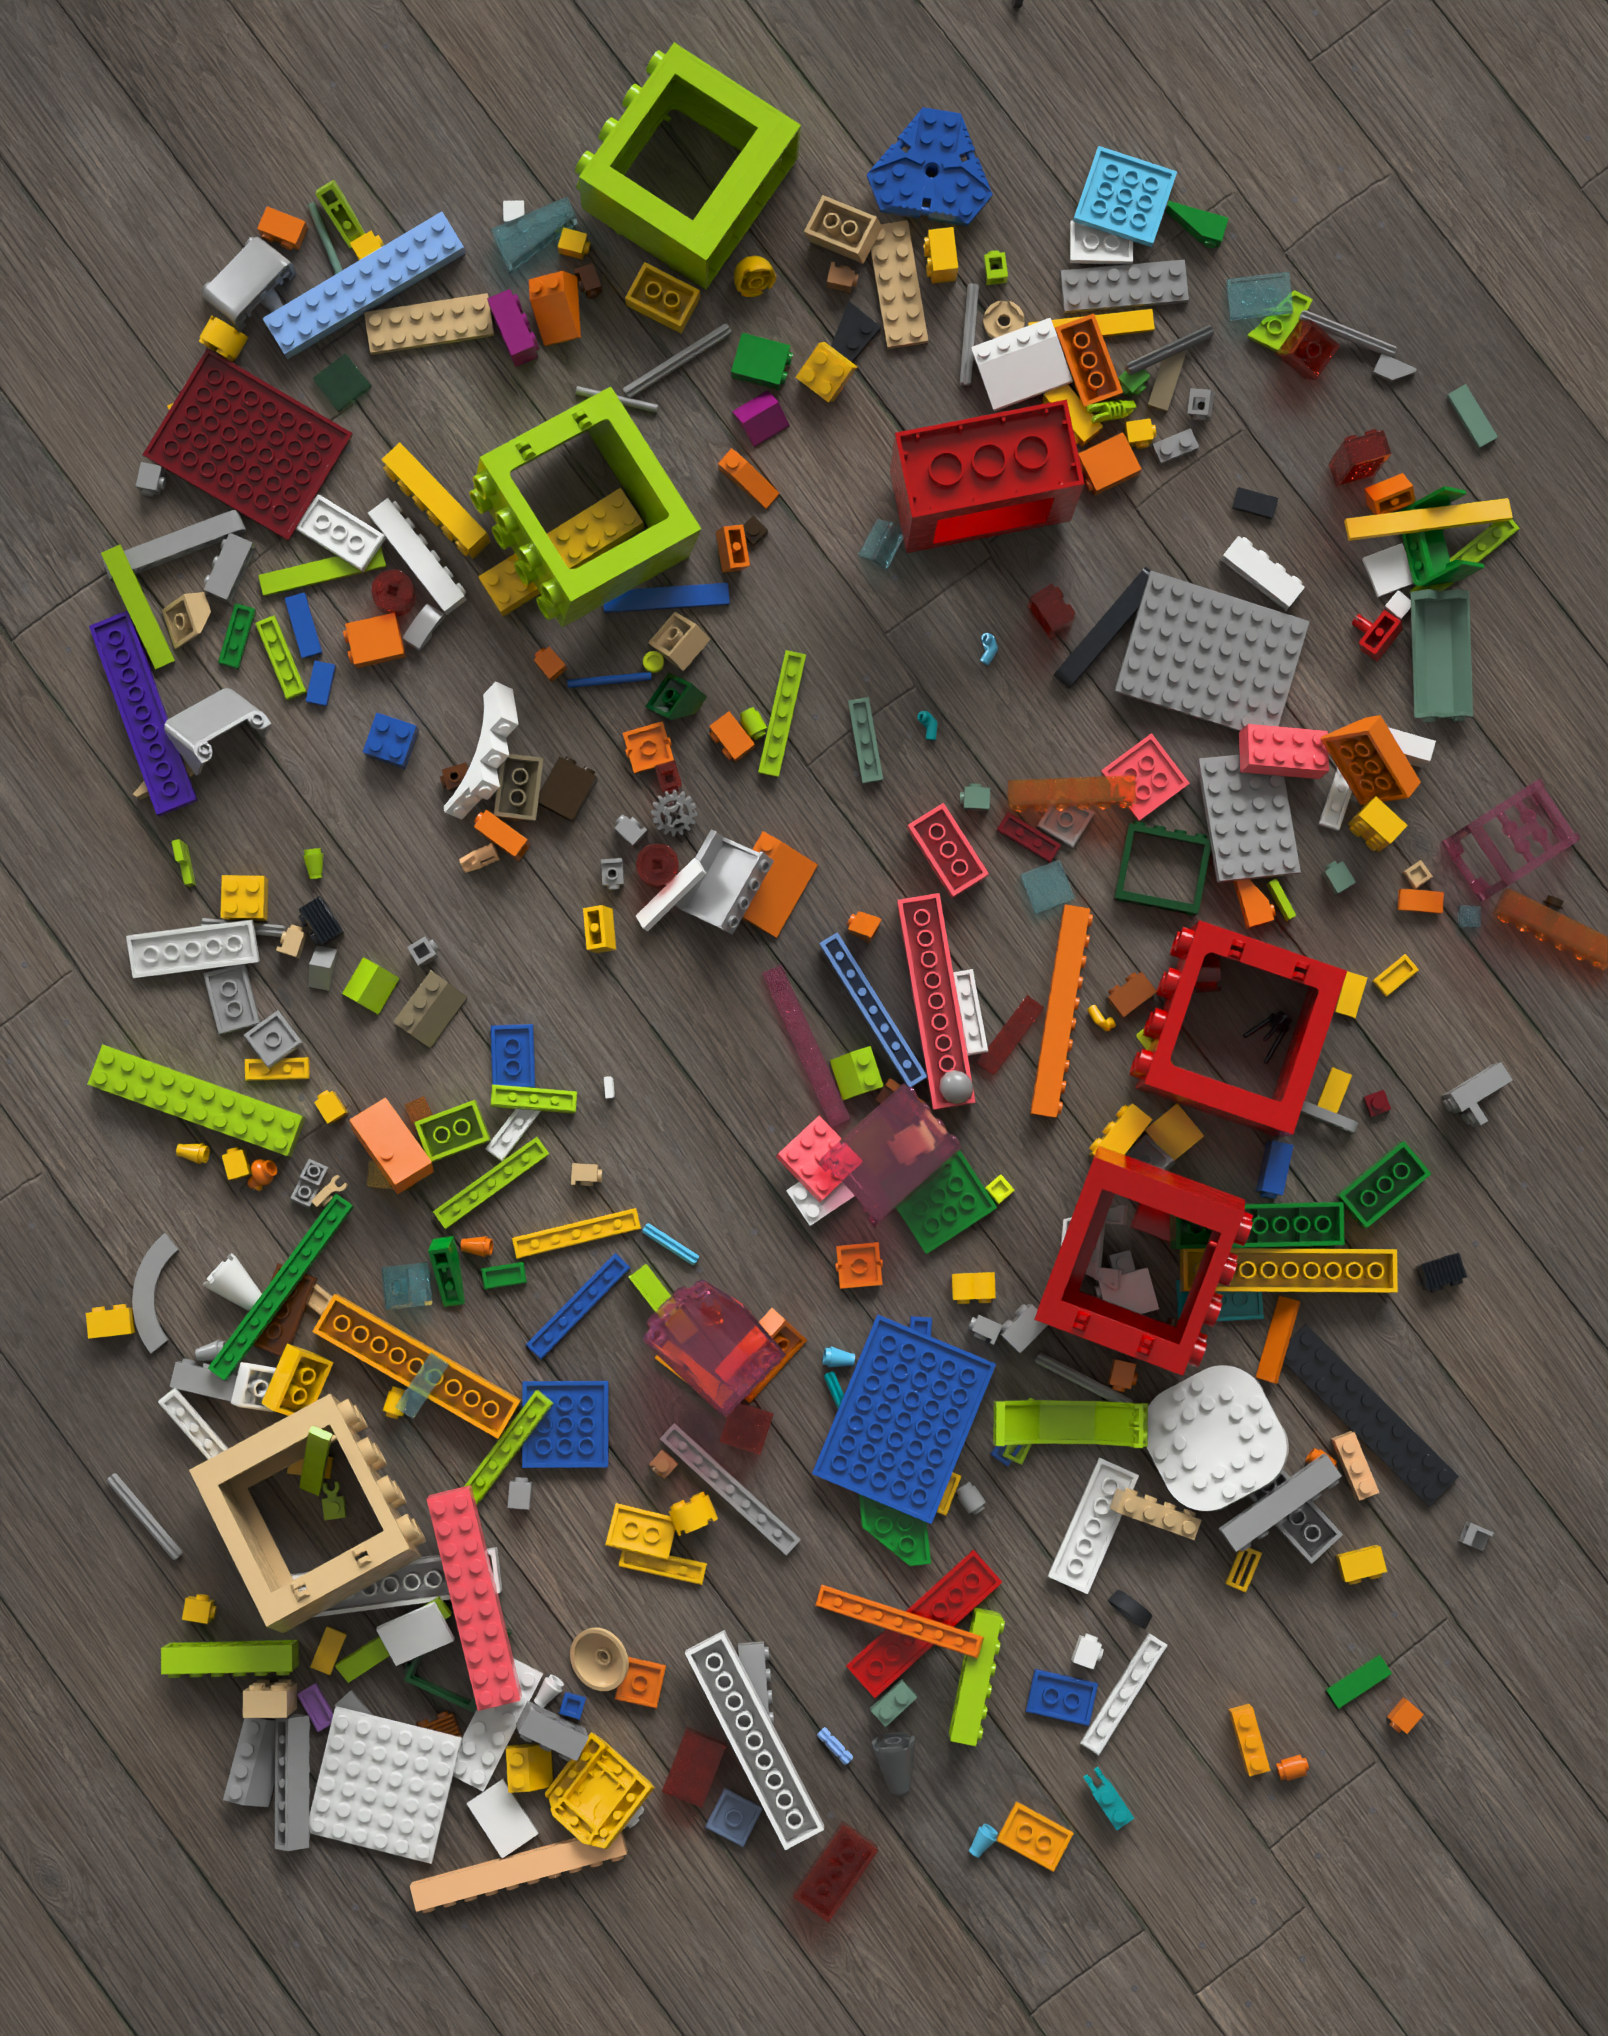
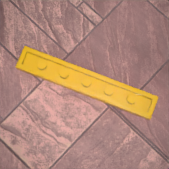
[1028,309,1155,340]
[512,1208,641,1259]

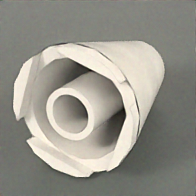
[203,1253,262,1311]

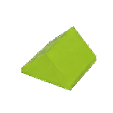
[342,957,400,1015]

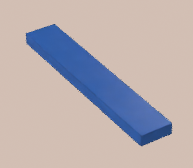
[604,583,730,613]
[526,1253,631,1360]

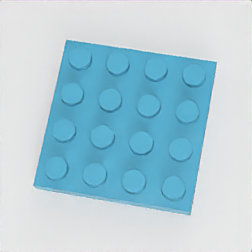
[1073,146,1177,247]

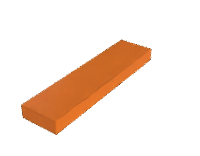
[1255,1296,1300,1384]

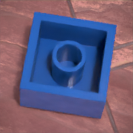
[363,712,419,769]

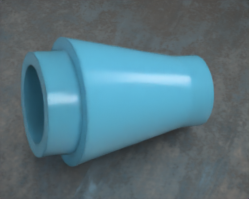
[822,1346,855,1368]
[969,1824,998,1858]

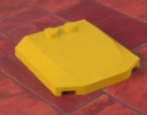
[545,1733,655,1849]

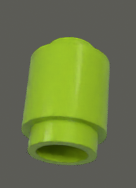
[739,707,768,740]

